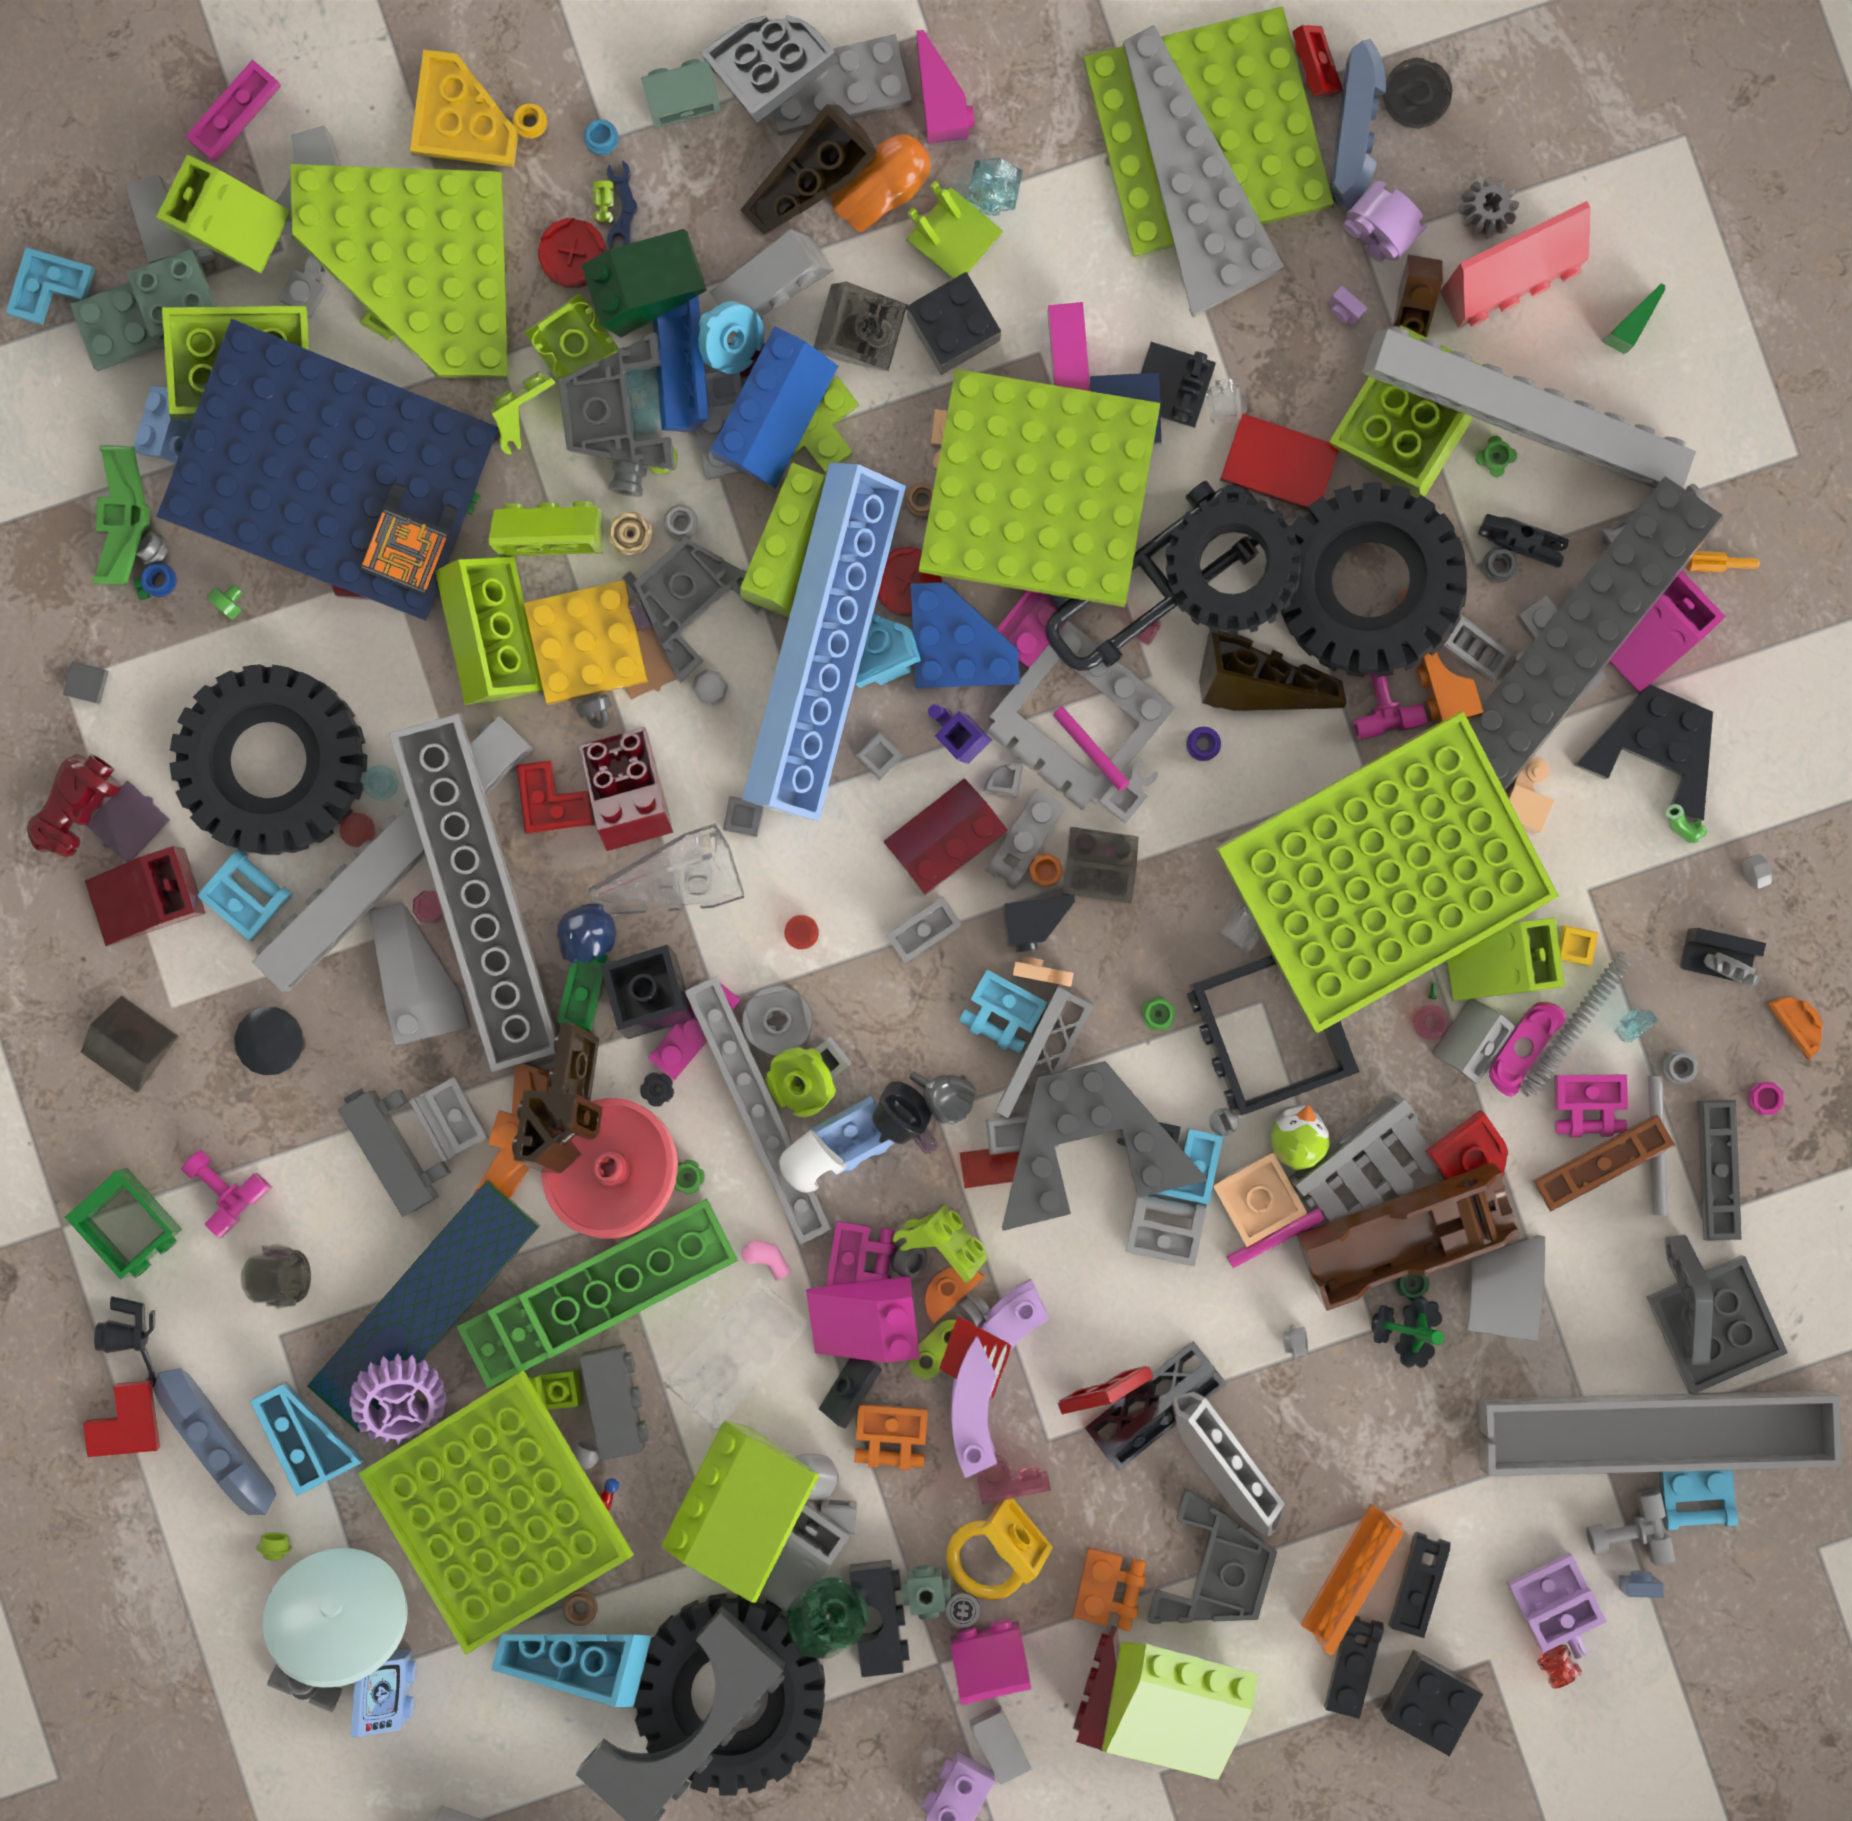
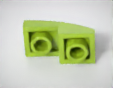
[504,1369,584,1410]

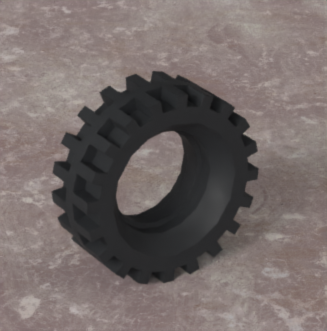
[1166,494,1301,635]

